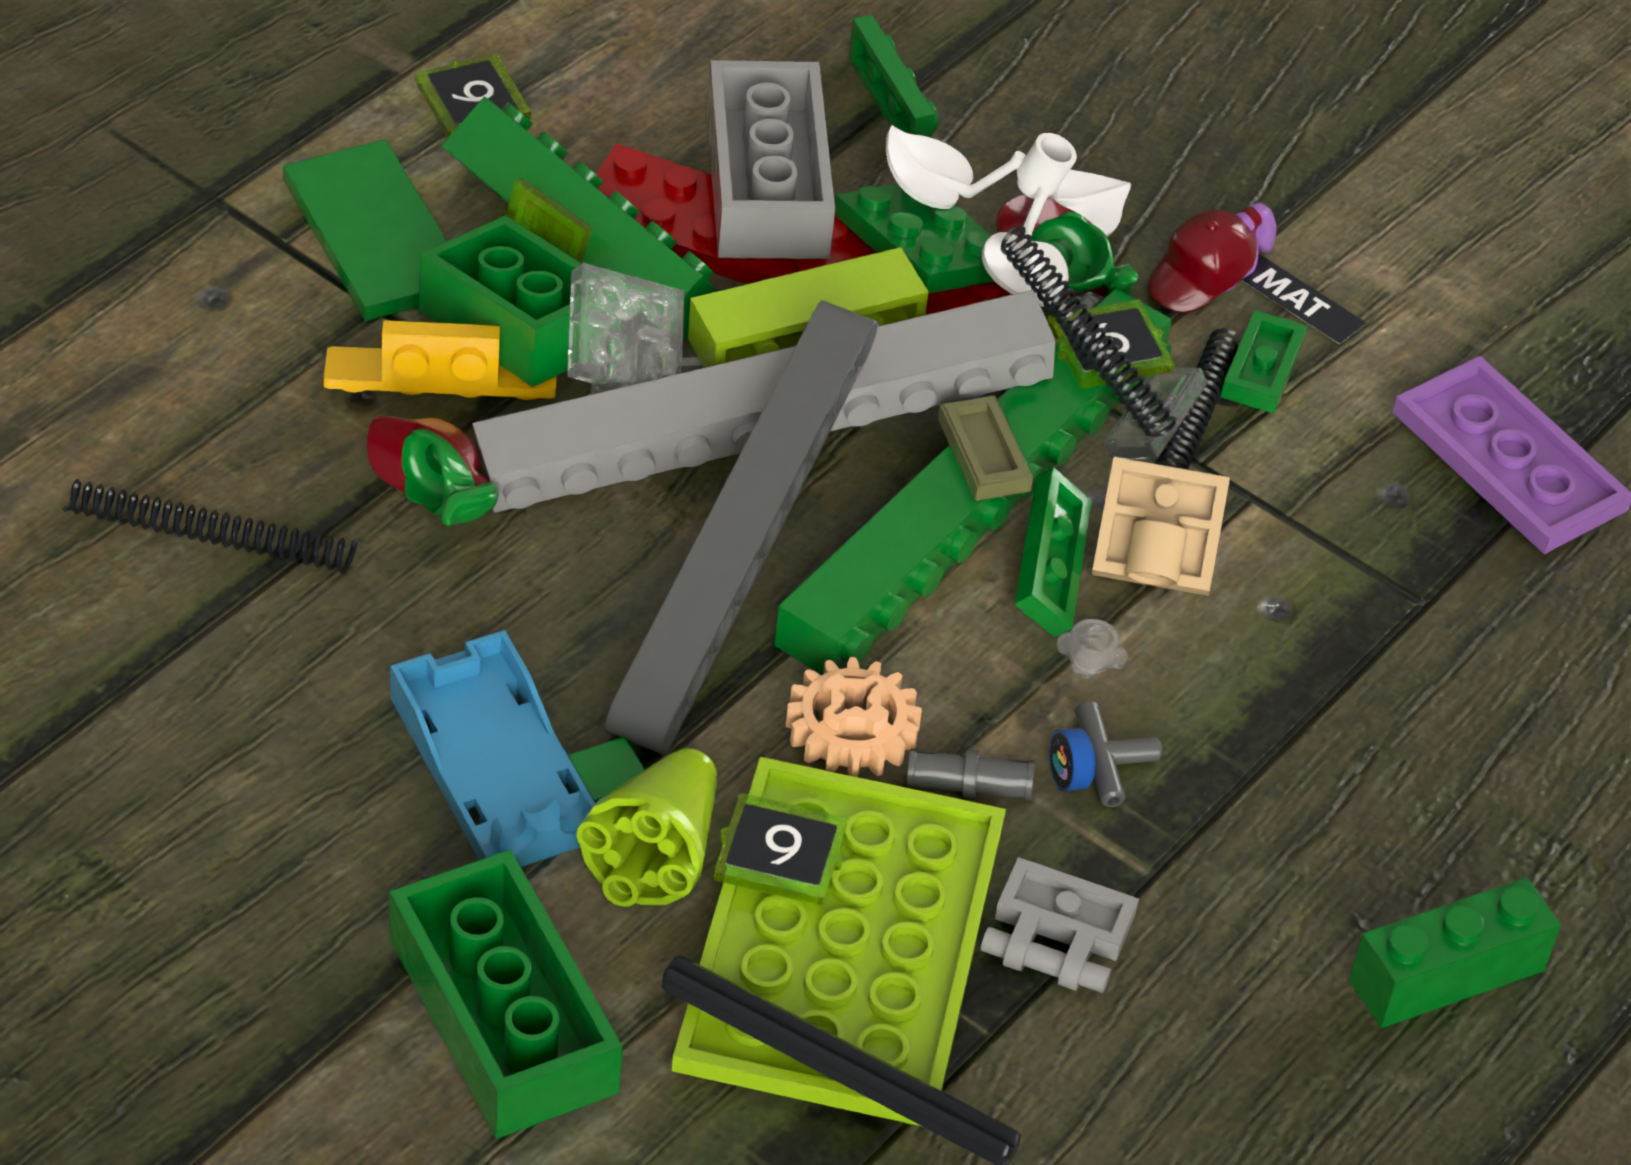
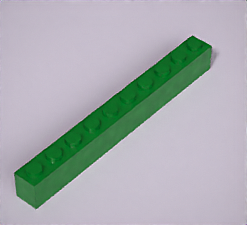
[774,288,1172,675]

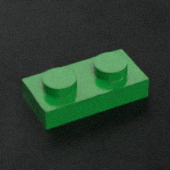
[1221,310,1308,414]

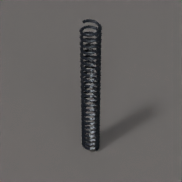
[1000,227,1177,437]
[1155,328,1239,470]
[62,479,357,573]

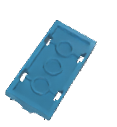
[390,630,595,867]

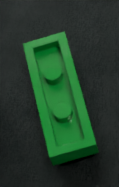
[848,14,938,138]
[1014,467,1092,638]

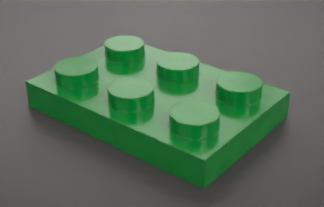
[834,184,995,294]

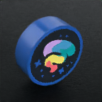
[1049,728,1096,792]

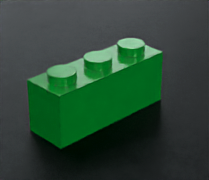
[1349,877,1561,1029]

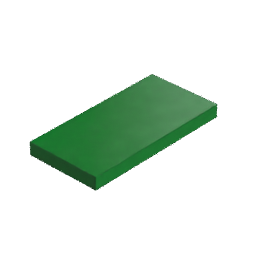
[283,139,447,322]

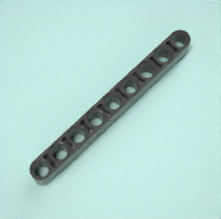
[605,300,878,755]

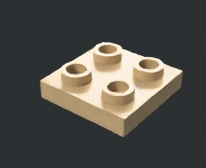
[1092,456,1230,596]

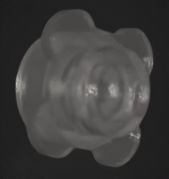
[1056,619,1128,679]

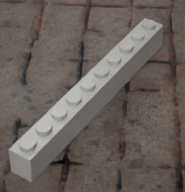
[472,290,1056,513]

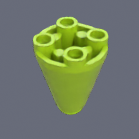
[576,748,717,907]

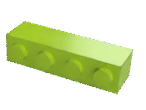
[688,247,928,368]

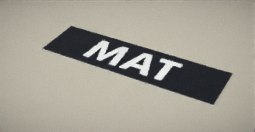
[1241,254,1366,344]

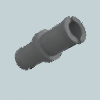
[907,749,1035,801]

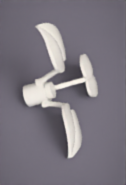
[886,125,1131,307]

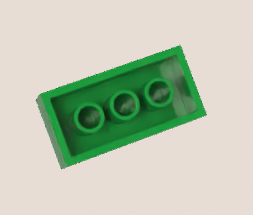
[389,849,623,1139]

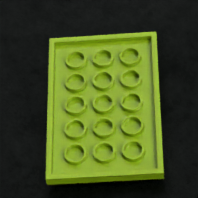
[672,757,1006,1127]

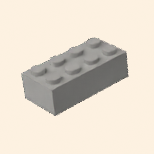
[707,60,835,259]

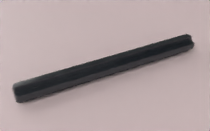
[662,956,1021,1165]

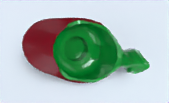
[996,194,1138,298]
[367,416,499,526]

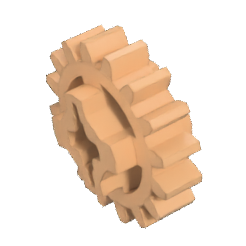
[785,657,922,777]

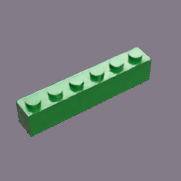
[442,96,717,347]

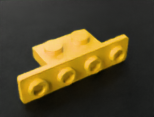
[324,320,557,400]

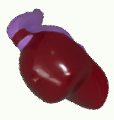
[1148,203,1277,313]

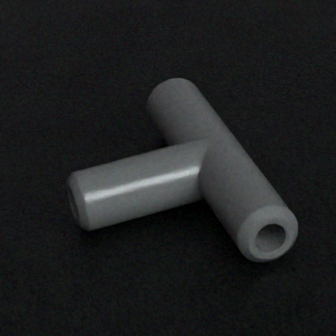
[1075,701,1162,808]

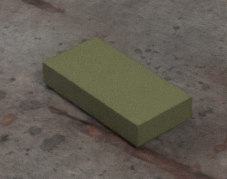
[938,395,1033,501]

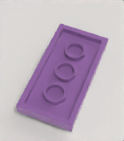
[1392,356,1631,554]

